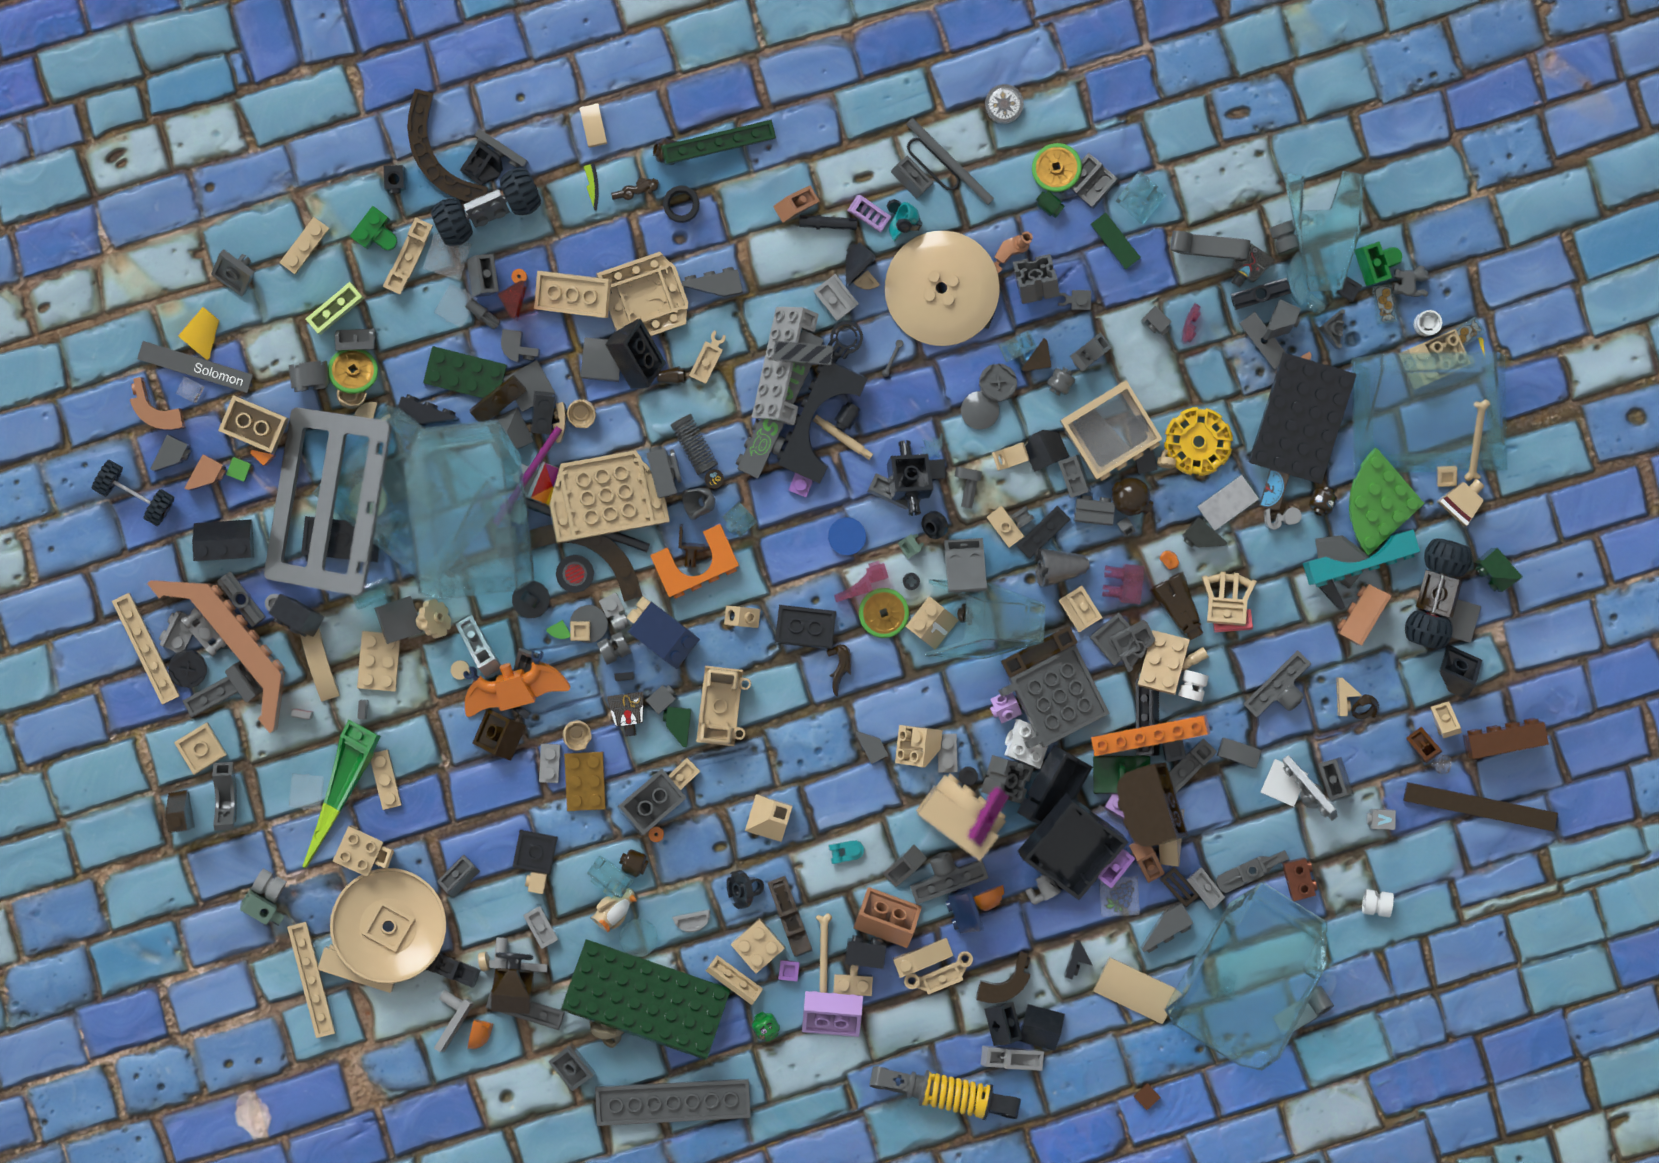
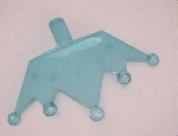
[921,433,943,458]

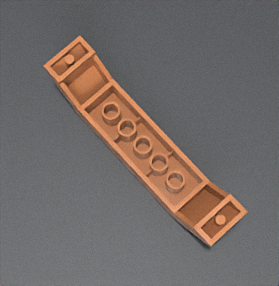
[147,580,285,733]

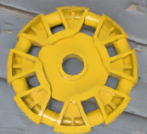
[1164,407,1233,476]

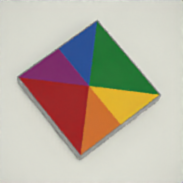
[527,461,559,506]

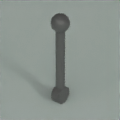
[882,340,903,377]

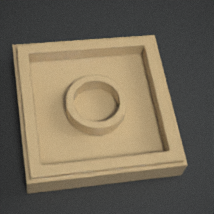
[174,722,227,775]

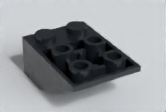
[393,394,459,426]

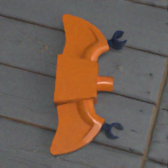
[463,650,571,717]

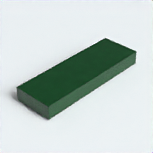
[1090,212,1141,270]

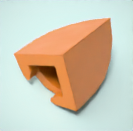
[973,885,1004,911]
[468,1019,493,1049]

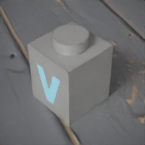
[1366,809,1396,830]

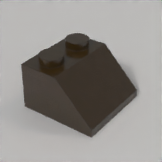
[472,708,526,761]

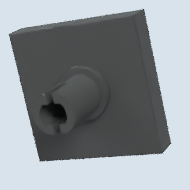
[211,249,254,297]

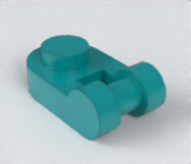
[828,840,864,864]

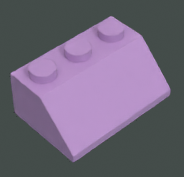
[802,991,863,1037]

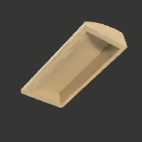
[1093,957,1180,1024]

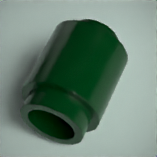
[1036,191,1065,218]

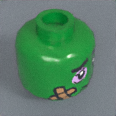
[752,1012,780,1042]

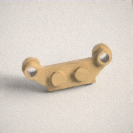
[904,951,973,995]

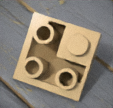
[895,725,943,767]
[745,794,793,842]

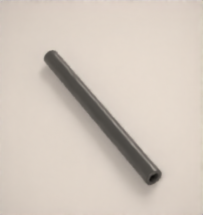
[906,118,994,205]

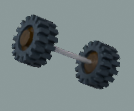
[92,460,175,527]

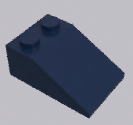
[628,601,700,669]
[945,888,983,933]

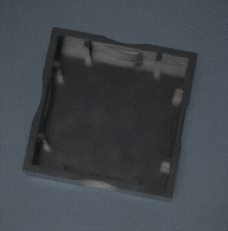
[1017,793,1128,900]

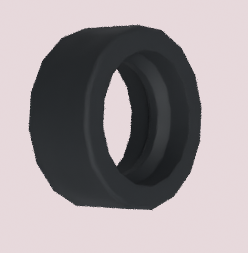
[663,185,700,223]

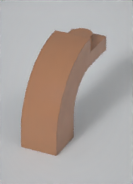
[130,377,186,430]

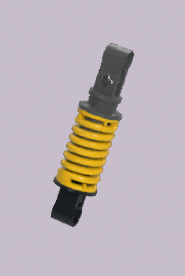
[869,1066,1021,1121]

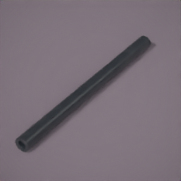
[521,497,650,553]

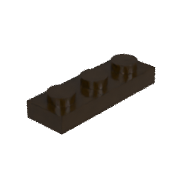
[470,375,526,426]

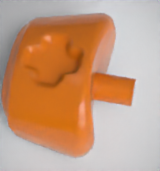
[1160,550,1179,570]

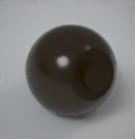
[1112,477,1153,516]

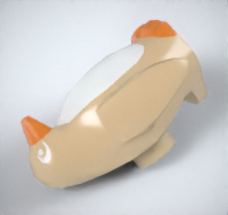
[591,888,637,933]

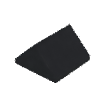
[1019,1004,1065,1051]

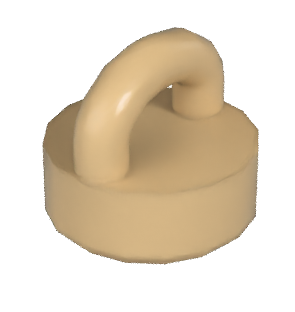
[1157,449,1176,469]

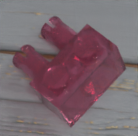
[1102,564,1145,604]

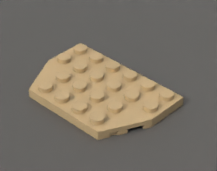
[549,450,670,543]

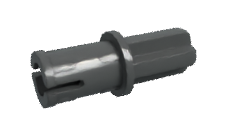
[464,298,500,329]

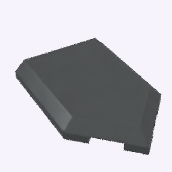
[1315,535,1370,589]

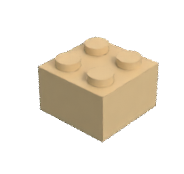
[731,918,785,973]

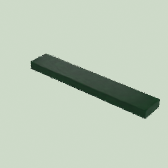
[661,119,776,165]

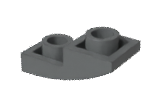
[1217,738,1262,768]

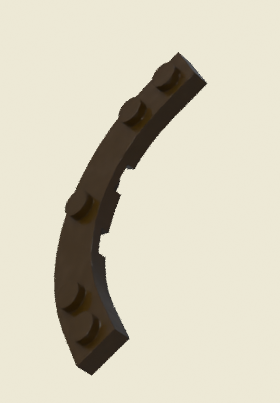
[407,89,488,202]
[523,524,643,602]

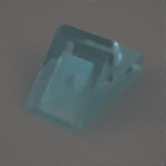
[998,330,1037,362]

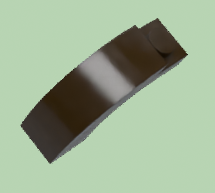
[976,950,1031,1003]

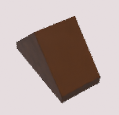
[1406,727,1442,763]

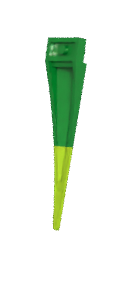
[303,719,381,868]

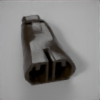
[1149,572,1203,640]

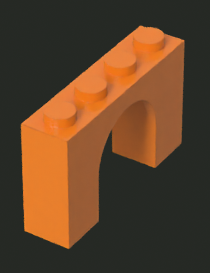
[650,524,739,599]

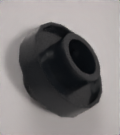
[921,511,948,539]

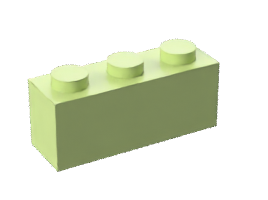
[306,282,364,335]

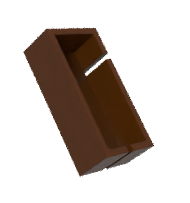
[1463,718,1549,759]

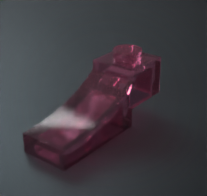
[834,561,889,602]

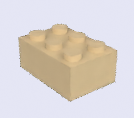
[218,395,289,454]

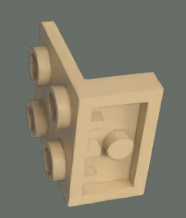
[333,825,383,877]

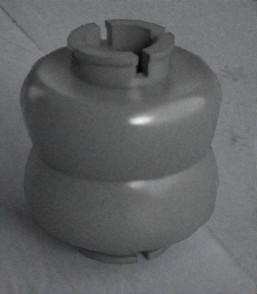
[1047,367,1075,396]

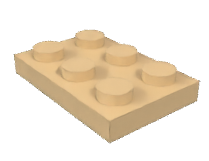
[1138,630,1190,695]
[357,631,401,692]

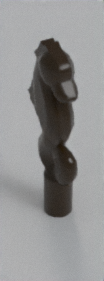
[611,178,659,200]

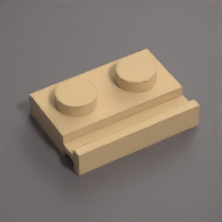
[1058,585,1102,633]

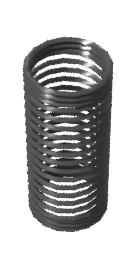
[670,414,718,475]

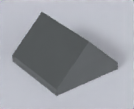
[548,1042,595,1091]

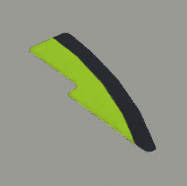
[584,163,599,211]

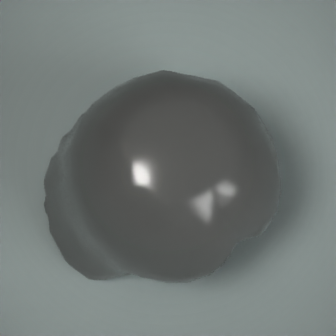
[682,488,716,520]

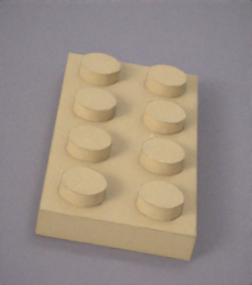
[534,271,611,318]

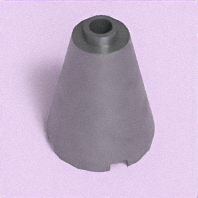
[1035,549,1090,587]

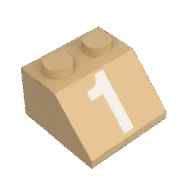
[905,596,959,650]

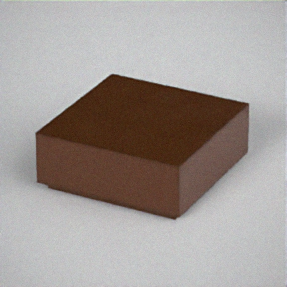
[1134,1083,1161,1110]

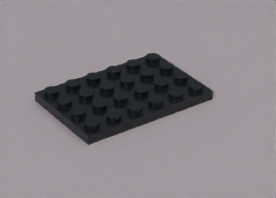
[1248,352,1357,484]

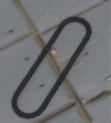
[907,138,960,190]

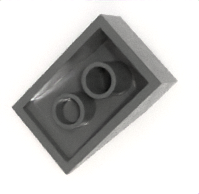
[617,769,687,836]

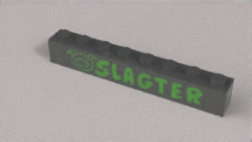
[736,330,824,479]

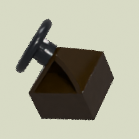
[491,952,534,1014]

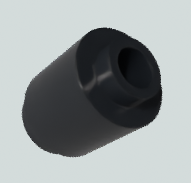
[834,402,861,431]

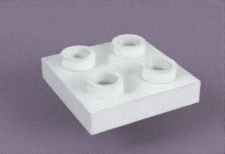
[1004,719,1048,769]

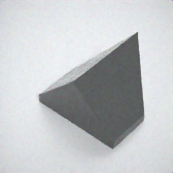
[1319,309,1345,349]

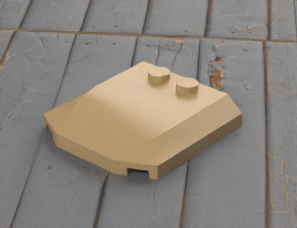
[596,252,688,336]

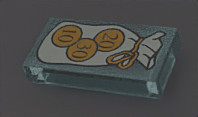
[1372,284,1397,325]
[1444,317,1486,347]

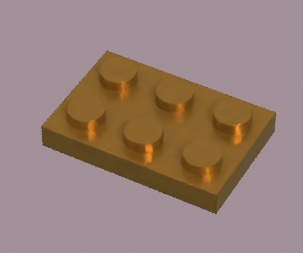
[564,752,606,811]

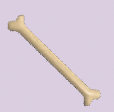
[1464,400,1490,481]
[816,913,832,993]

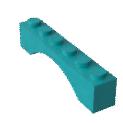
[1303,530,1420,587]

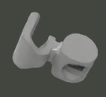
[1264,507,1302,530]

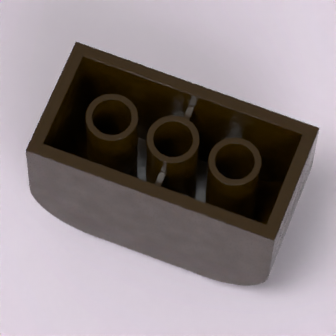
[1117,762,1188,847]

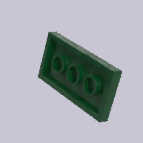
[423,346,507,398]

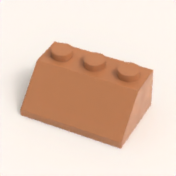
[1337,584,1391,646]
[853,887,922,948]

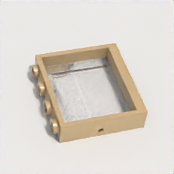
[1060,380,1162,481]

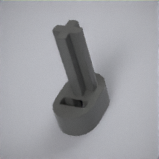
[954,466,982,509]

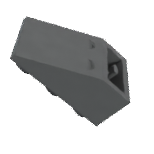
[944,538,987,593]

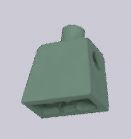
[240,888,284,926]

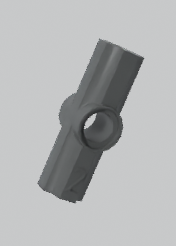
[217,571,266,627]

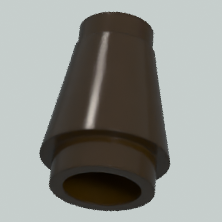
[657,366,686,385]

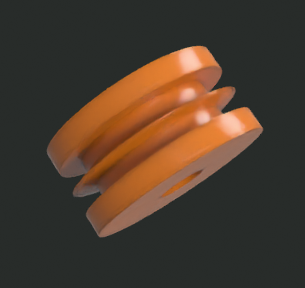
[511,269,527,285]
[648,826,664,842]

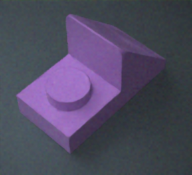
[1098,848,1135,889]

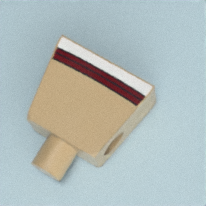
[1437,479,1485,526]

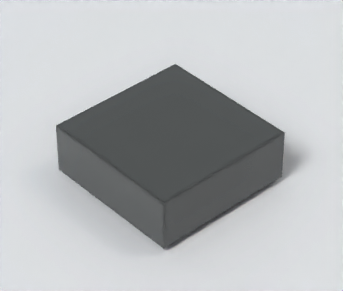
[357,699,368,720]

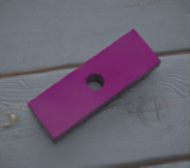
[968,787,1009,847]

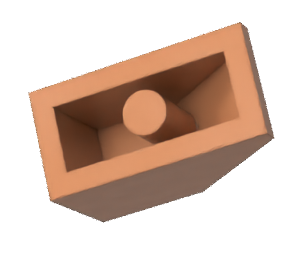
[773,185,820,223]
[185,454,226,490]
[1129,842,1165,883]

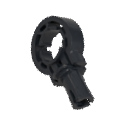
[827,320,863,363]

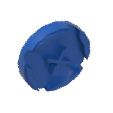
[828,517,866,555]

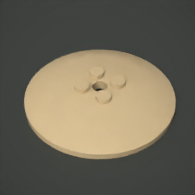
[885,231,1000,346]
[330,868,446,984]

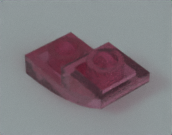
[1181,303,1201,344]

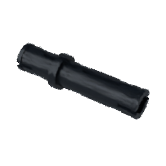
[799,214,857,230]

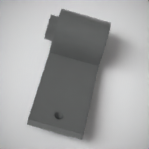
[1273,985,1334,1038]

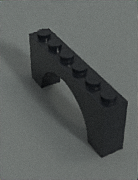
[777,361,868,484]

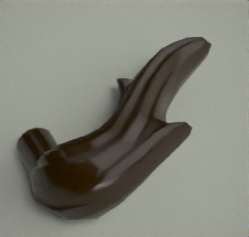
[827,644,852,697]

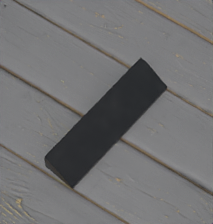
[1136,679,1160,756]

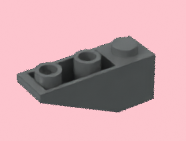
[681,267,743,297]
[1140,902,1193,953]

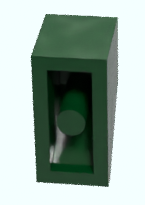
[663,706,691,747]

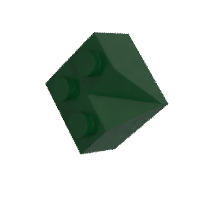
[1474,548,1523,592]

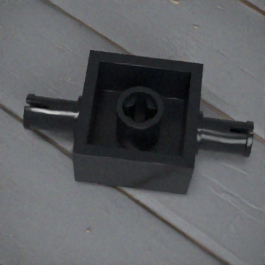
[887,440,933,516]

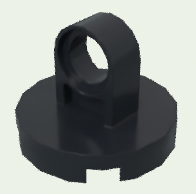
[512,580,550,618]
[726,870,764,909]

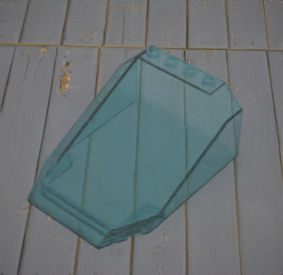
[404,420,534,599]
[1164,882,1328,1071]

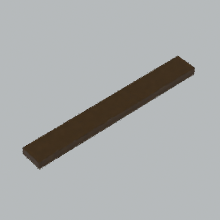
[1403,782,1558,832]

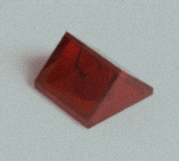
[498,280,528,321]

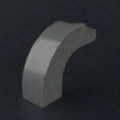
[212,762,237,831]

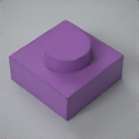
[788,473,813,497]
[778,960,800,982]

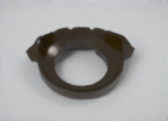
[1351,694,1379,719]

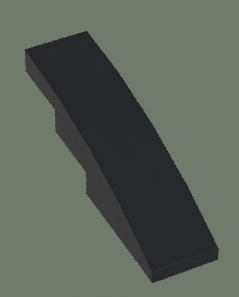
[426,952,481,988]

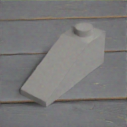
[455,615,501,677]

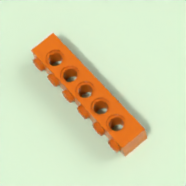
[1091,715,1210,756]

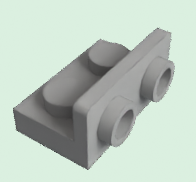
[159,611,200,653]

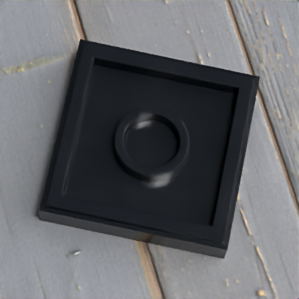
[513,829,558,875]

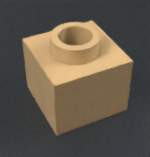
[525,871,547,894]

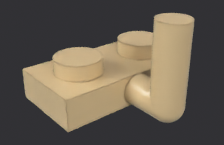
[833,965,873,996]

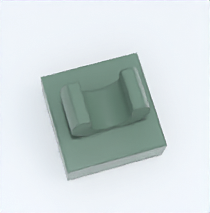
[898,534,924,559]

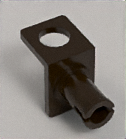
[678,524,705,568]

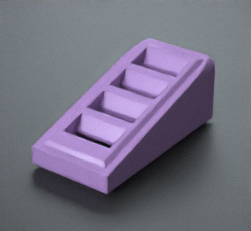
[847,195,891,233]

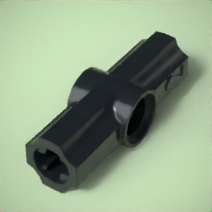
[1230,278,1291,310]

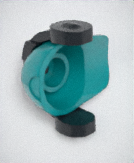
[887,199,922,241]

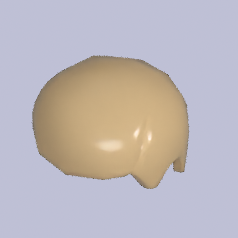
[336,390,367,409]
[567,399,596,428]
[562,720,591,751]

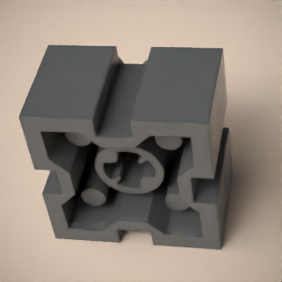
[1013,254,1060,304]
[981,755,1034,804]

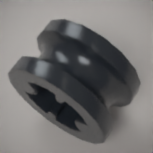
[903,572,920,590]

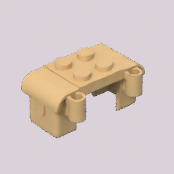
[696,666,751,746]

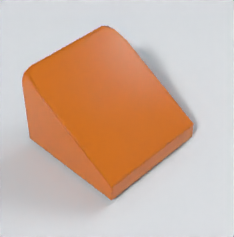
[250,450,276,466]

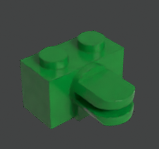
[350,205,398,251]
[1354,241,1402,286]

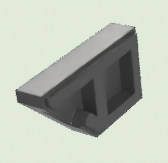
[855,731,888,764]

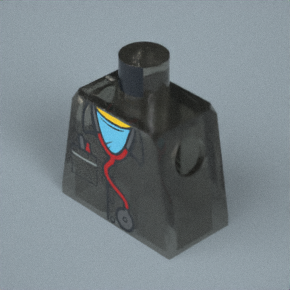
[1230,243,1275,288]

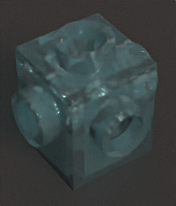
[723,502,757,537]

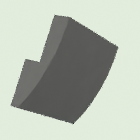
[1070,153,1119,209]
[581,337,620,382]

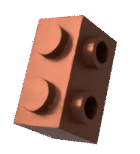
[1282,857,1318,901]

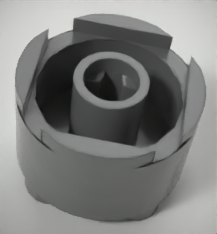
[288,361,330,392]

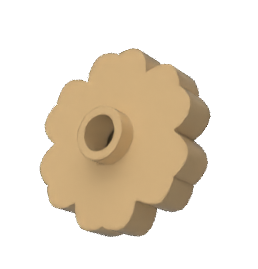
[416,599,451,639]

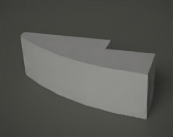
[981,1045,1044,1071]

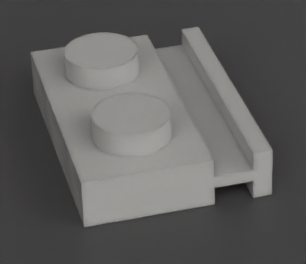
[813,274,859,321]

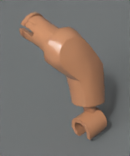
[994,231,1033,274]

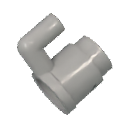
[1025,875,1061,905]

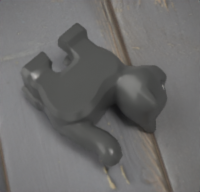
[1392,266,1430,297]

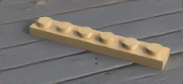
[112,593,180,705]
[287,921,336,1038]

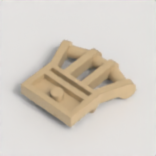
[1201,572,1257,626]

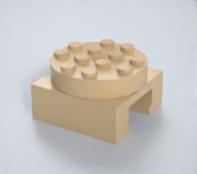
[916,774,1006,861]

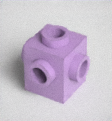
[990,692,1022,724]

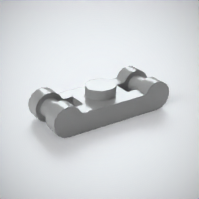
[181,608,227,657]

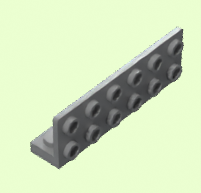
[752,307,819,425]

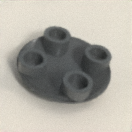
[961,391,999,430]

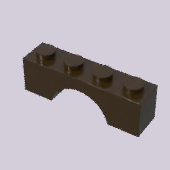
[1000,626,1078,678]

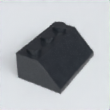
[605,319,666,389]
[192,519,254,561]

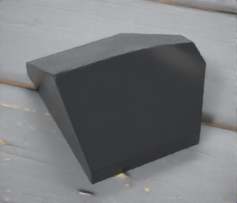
[460,141,503,185]
[1025,430,1069,472]

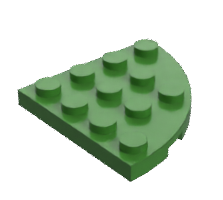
[1349,447,1425,555]

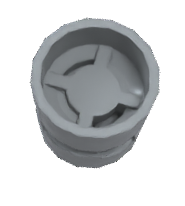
[251,868,287,903]

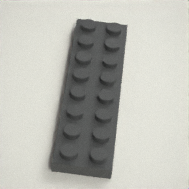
[595,1079,751,1126]

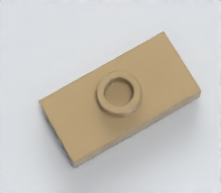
[986,506,1024,548]

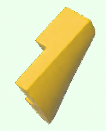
[178,307,220,361]

